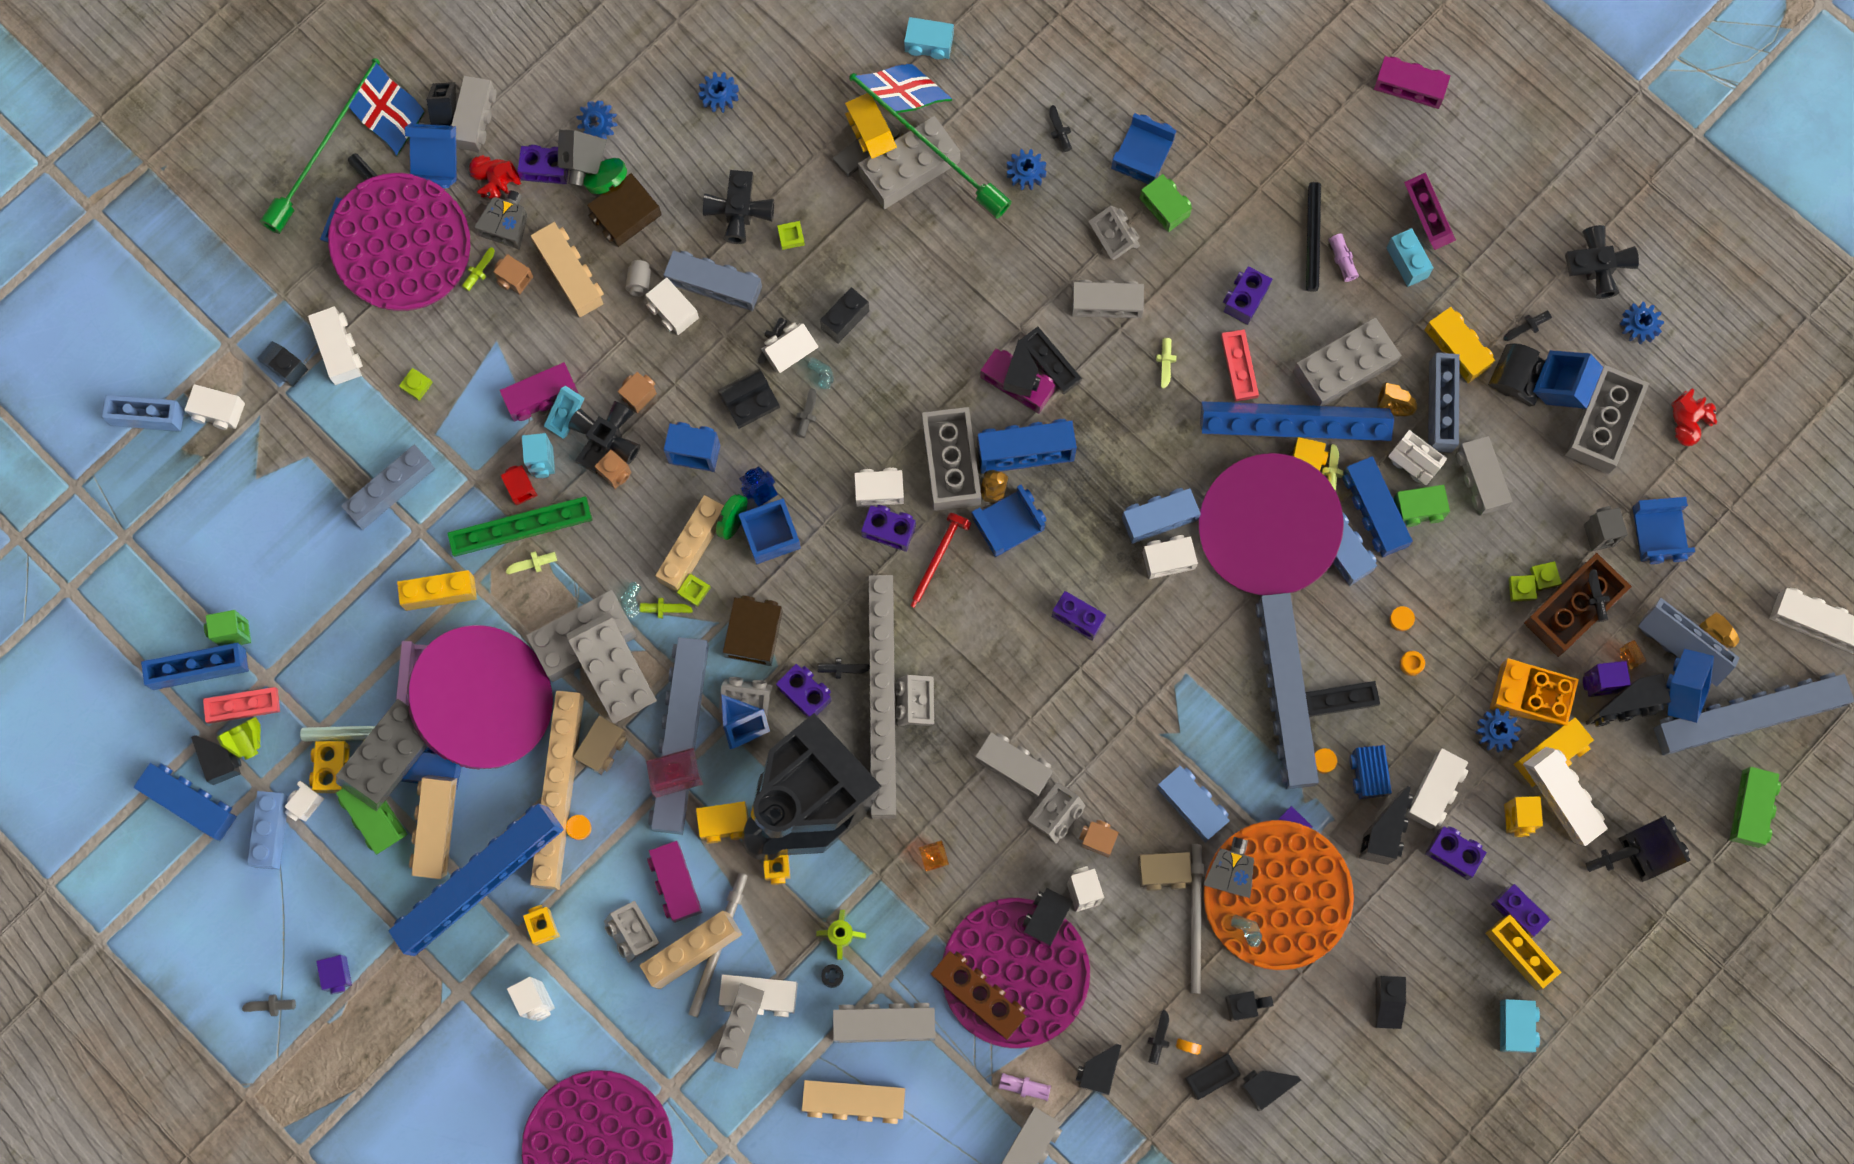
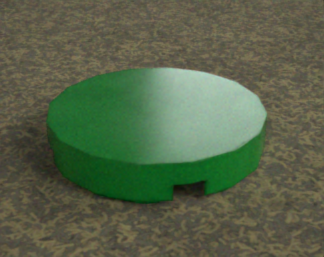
[583,158,627,194]
[716,494,748,540]

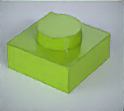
[777,221,805,250]
[399,368,433,401]
[1530,561,1562,591]
[677,573,711,607]
[1508,575,1537,602]

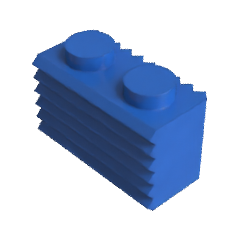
[1349,745,1392,799]

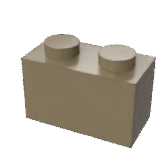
[573,716,627,775]
[1138,852,1192,891]

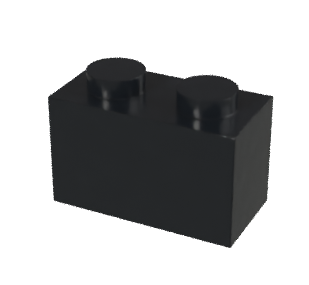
[820,287,869,344]
[1022,888,1073,948]

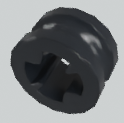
[821,964,844,988]

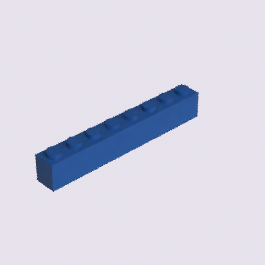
[1200,401,1394,441]
[388,803,564,956]

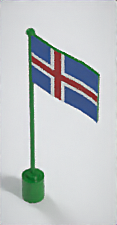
[260,58,425,234]
[849,64,1012,219]

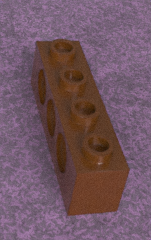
[930,951,1027,1041]

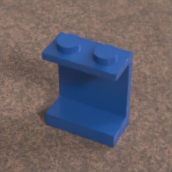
[1111,113,1177,184]
[405,123,457,188]
[971,485,1047,557]
[1632,497,1695,564]

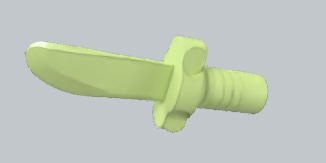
[1156,338,1177,388]
[1322,444,1343,491]
[506,551,557,574]

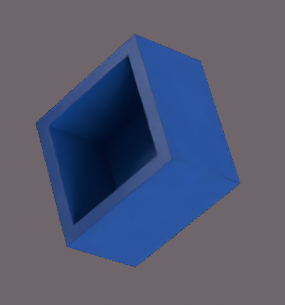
[1533,350,1603,409]
[664,422,721,472]
[739,498,801,565]
[1667,649,1714,723]

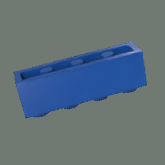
[1342,456,1413,558]
[141,643,249,690]
[400,749,461,790]
[133,763,237,841]

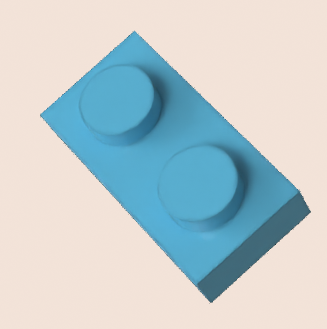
[544,386,585,438]

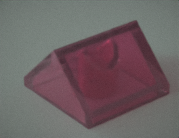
[646,748,703,798]

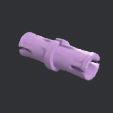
[1329,234,1359,282]
[999,1073,1051,1101]

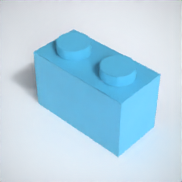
[904,17,954,59]
[1386,228,1434,287]
[522,433,555,478]
[1500,999,1540,1053]

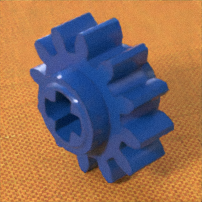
[698,72,739,113]
[576,101,618,139]
[1006,149,1047,190]
[1620,302,1664,344]
[1475,708,1521,753]

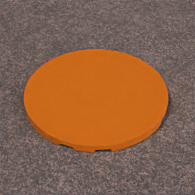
[1204,820,1354,970]

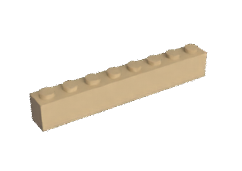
[530,691,584,890]

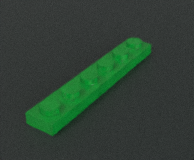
[447,496,593,557]

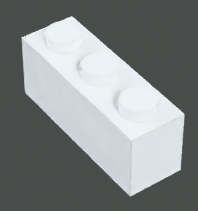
[308,306,363,385]
[1405,748,1468,829]
[1067,866,1104,912]
[719,975,798,1017]
[507,977,555,1022]

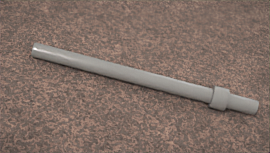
[1190,844,1204,994]
[688,873,748,1018]

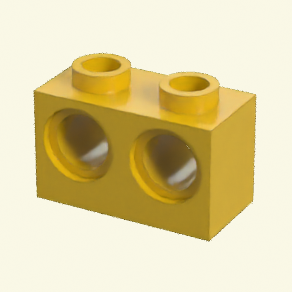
[309,741,350,793]
[1504,796,1543,837]

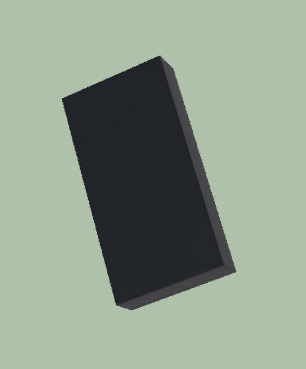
[1185,1053,1241,1100]

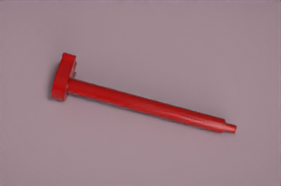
[910,513,971,608]

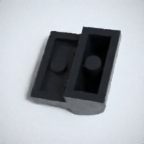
[1488,343,1545,407]
[717,369,780,429]

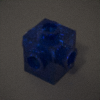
[739,466,778,507]

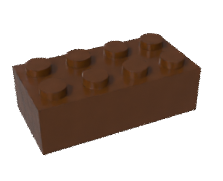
[1524,553,1632,657]

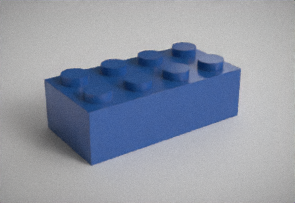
[977,419,1077,474]

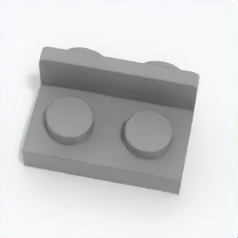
[1089,206,1140,260]
[895,675,934,726]
[719,677,772,719]
[1028,782,1086,843]
[604,901,660,963]

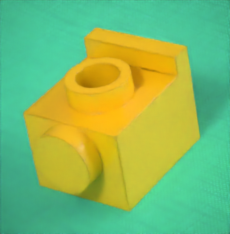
[764,855,791,885]
[523,905,560,946]

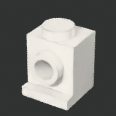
[284,781,325,822]

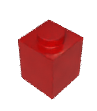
[501,465,538,506]

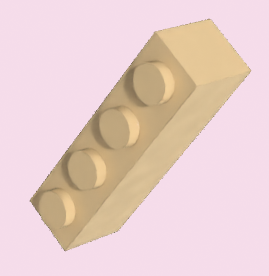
[530,222,604,318]
[655,495,724,592]
[409,775,457,879]
[640,910,742,989]
[802,1080,905,1124]

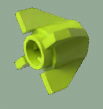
[217,717,261,760]
[816,910,866,960]

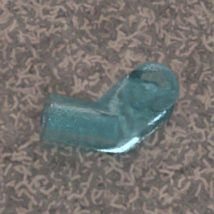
[807,357,834,389]
[621,582,642,617]
[1231,915,1262,947]

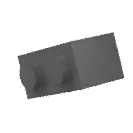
[1584,506,1628,552]

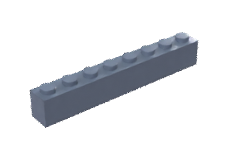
[1256,593,1319,789]
[648,637,709,835]
[1653,672,1854,756]

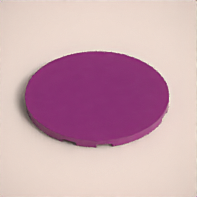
[328,173,471,311]
[1199,453,1344,596]
[407,625,553,770]
[943,898,1090,1048]
[521,1070,673,1164]

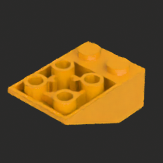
[1490,658,1579,726]

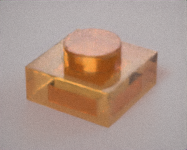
[1619,640,1646,670]
[918,840,949,872]

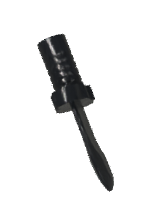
[1049,105,1072,152]
[1504,310,1552,341]
[758,318,787,363]
[1588,569,1610,622]
[817,658,870,679]
[1585,847,1639,872]
[1147,1010,1170,1065]

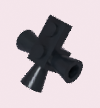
[703,170,774,244]
[1565,225,1639,299]
[568,401,641,474]

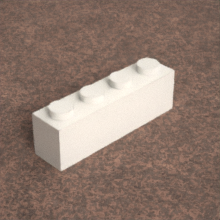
[1769,588,1854,654]
[1523,747,1608,846]

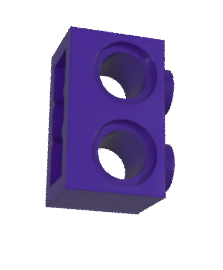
[517,144,569,185]
[1223,266,1273,325]
[861,505,916,552]
[1051,591,1106,641]
[1583,661,1631,697]
[776,664,832,718]
[1425,826,1487,880]
[1491,884,1551,938]

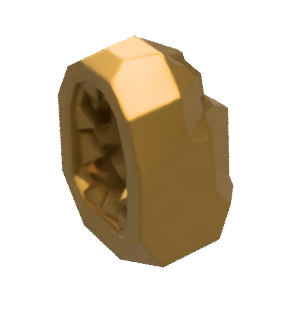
[1377,383,1417,416]
[981,470,1008,504]
[1698,612,1740,648]

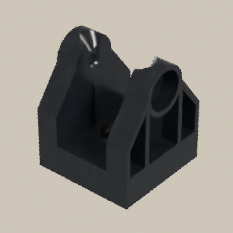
[742,713,882,861]

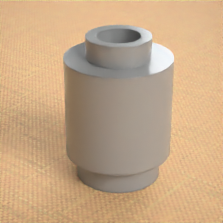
[625,260,651,297]

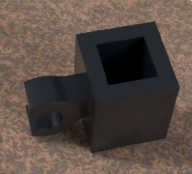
[1225,991,1274,1022]

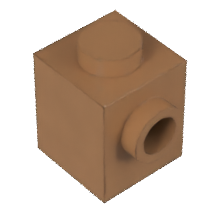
[494,254,533,295]
[618,372,657,414]
[595,450,631,489]
[1079,820,1119,858]

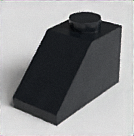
[426,82,456,126]
[1003,339,1041,398]
[257,341,308,387]
[191,735,242,785]
[1375,976,1406,1029]
[1075,1044,1121,1095]
[1240,1070,1301,1111]

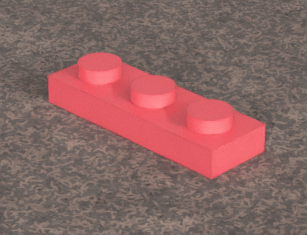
[1221,329,1259,402]
[203,687,280,724]

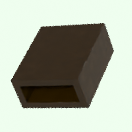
[587,173,662,247]
[723,595,783,666]

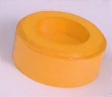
[1389,606,1415,631]
[1399,651,1425,676]
[1315,748,1337,774]
[566,815,592,840]
[1175,1038,1202,1055]

